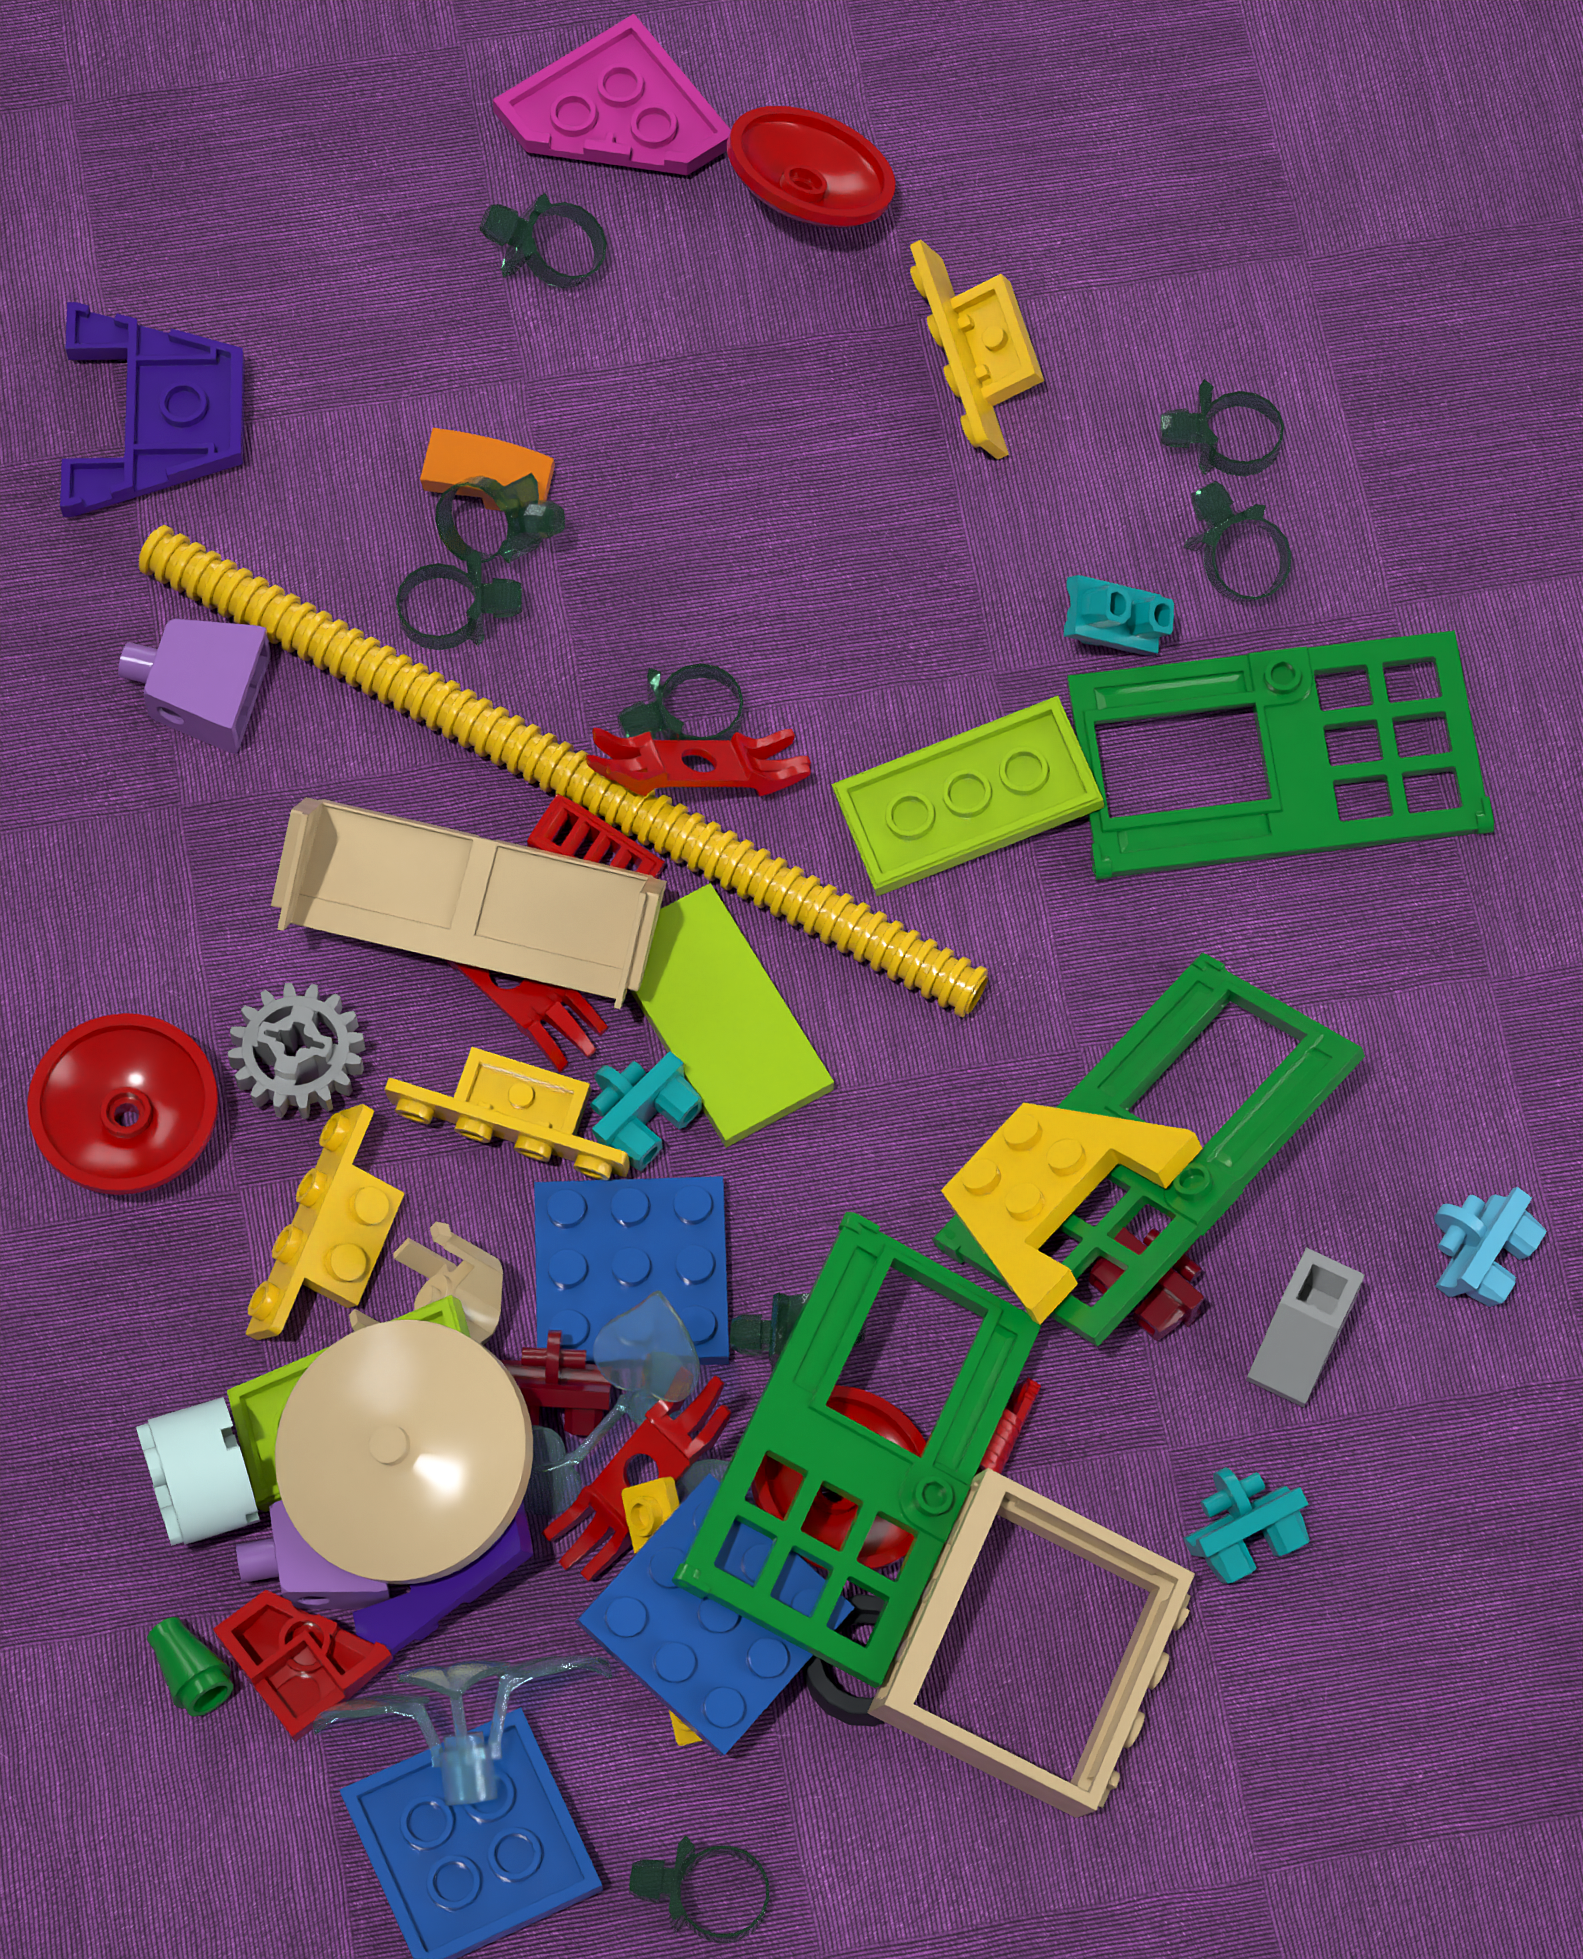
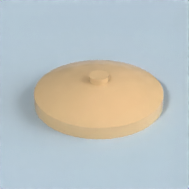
[275,1320,533,1584]

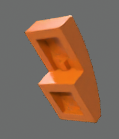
[420,428,555,516]

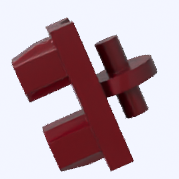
[1089,1227,1205,1341]
[499,1330,613,1436]

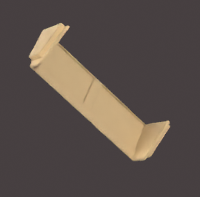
[271,797,667,1009]

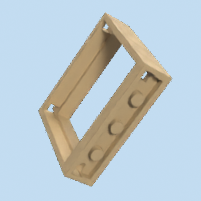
[868,1468,1195,1818]

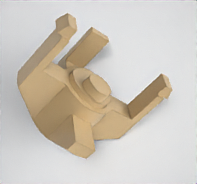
[349,1222,503,1346]

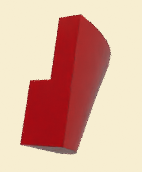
[213,1589,393,1742]

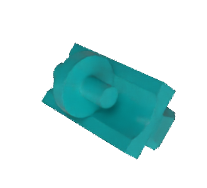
[1063,575,1174,656]
[590,1051,702,1171]
[1183,1467,1310,1584]

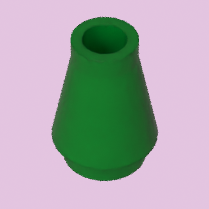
[147,1617,233,1717]

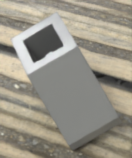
[1246,1247,1365,1408]

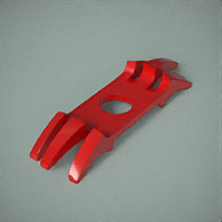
[585,728,811,797]
[445,959,608,1073]
[541,1365,732,1581]

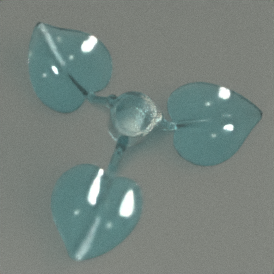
[523,1290,757,1515]
[313,1655,612,1805]

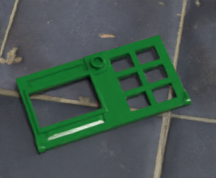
[1066,630,1494,880]
[932,953,1365,1347]
[672,1212,1043,1689]

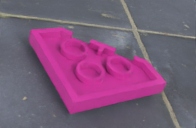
[493,14,731,175]

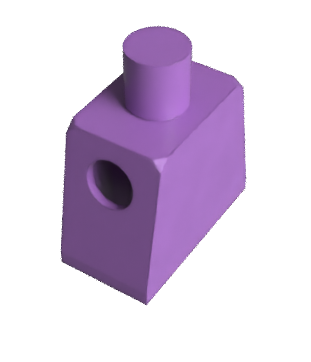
[118,618,271,754]
[236,1500,391,1609]

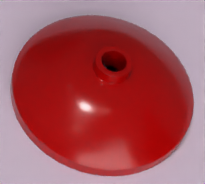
[727,106,895,228]
[27,1013,218,1195]
[751,1385,926,1571]

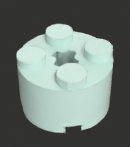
[136,1397,260,1546]

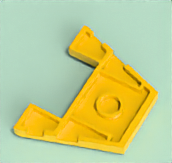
[941,1103,1203,1325]

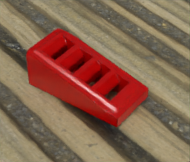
[527,794,665,879]

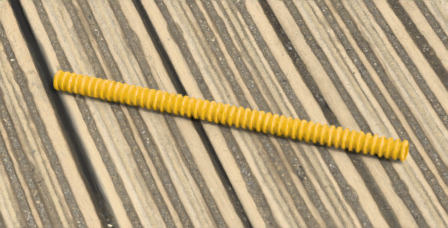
[139,525,989,1017]

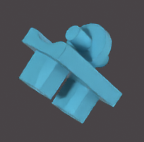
[1434,1187,1547,1307]

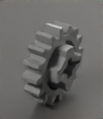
[228,983,365,1119]

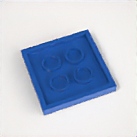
[534,1176,729,1368]
[574,1473,855,1757]
[339,1707,603,1959]

